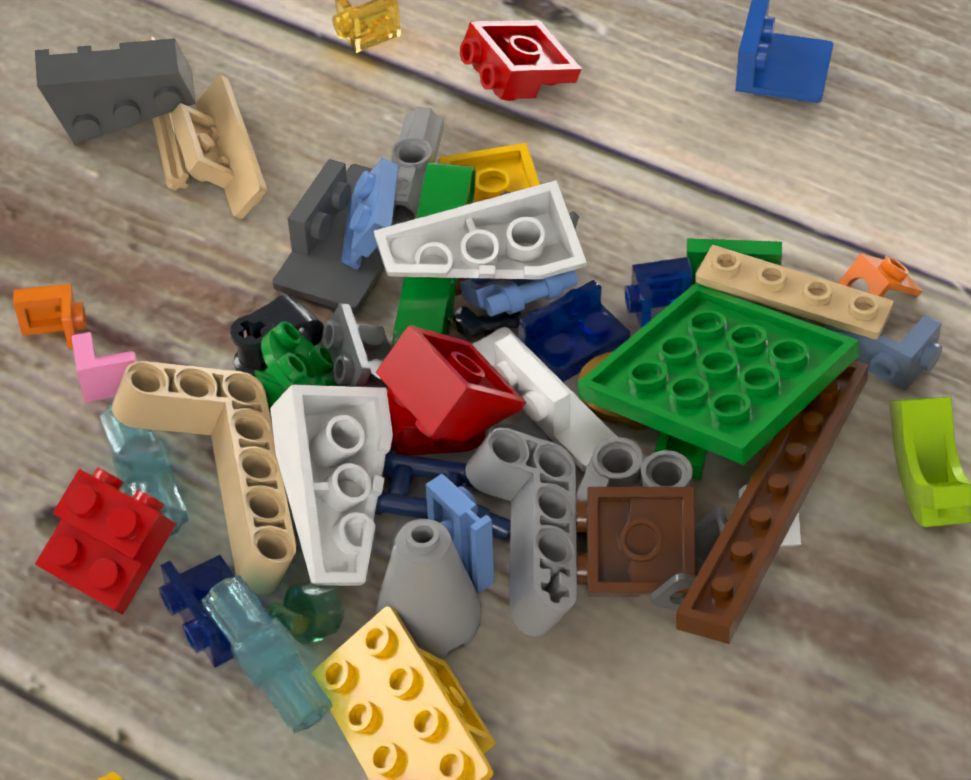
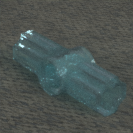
[99,403,189,536]
[201,575,333,734]

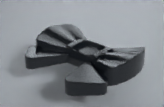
[453,306,522,337]

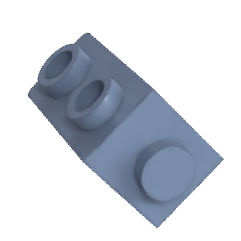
[825,315,943,391]

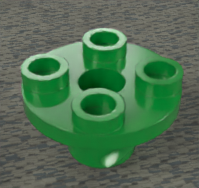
[254,321,339,413]

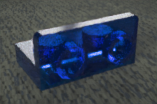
[519,280,631,382]
[158,555,271,668]

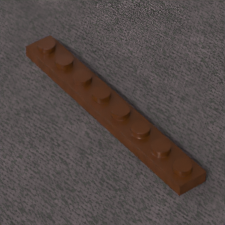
[676,361,869,644]

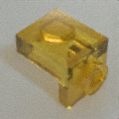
[332,0,401,52]

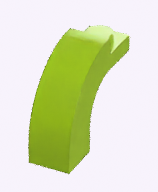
[889,397,971,527]

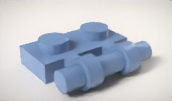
[459,270,578,316]

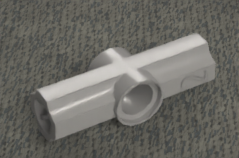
[392,107,444,225]

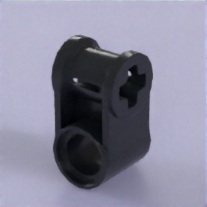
[230,295,324,377]

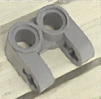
[576,437,693,533]

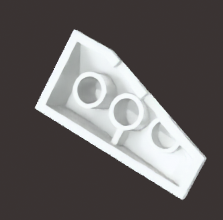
[374,180,587,279]
[270,385,393,586]

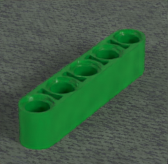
[392,162,476,348]

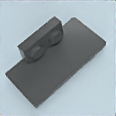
[272,159,392,314]

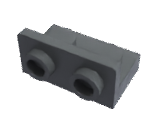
[323,303,391,390]

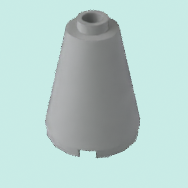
[375,519,481,659]

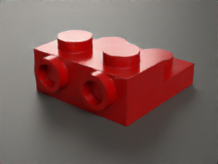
[459,21,582,101]
[35,467,176,615]

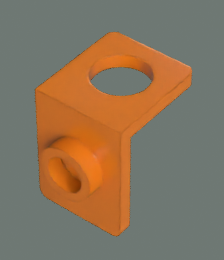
[838,253,923,297]

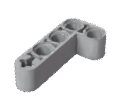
[465,428,577,637]

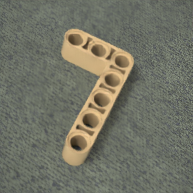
[112,361,296,595]

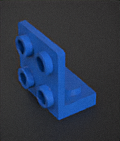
[735,0,833,103]

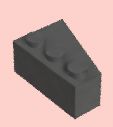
[35,38,196,145]

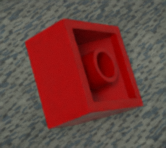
[375,325,527,442]

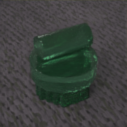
[265,582,345,644]

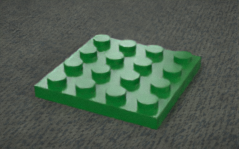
[577,283,859,465]

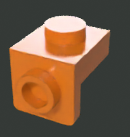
[13,283,87,349]

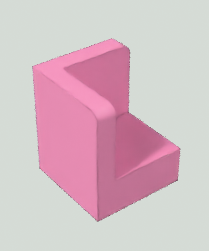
[71,332,137,403]

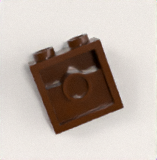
[576,487,695,597]

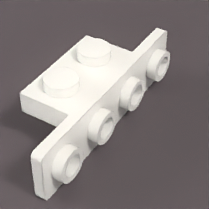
[472,327,617,472]

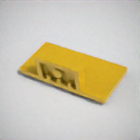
[311,607,496,780]

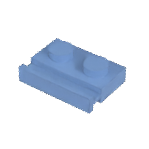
[341,157,398,270]
[426,474,494,594]

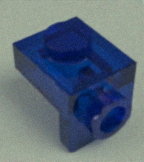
[624,257,692,329]

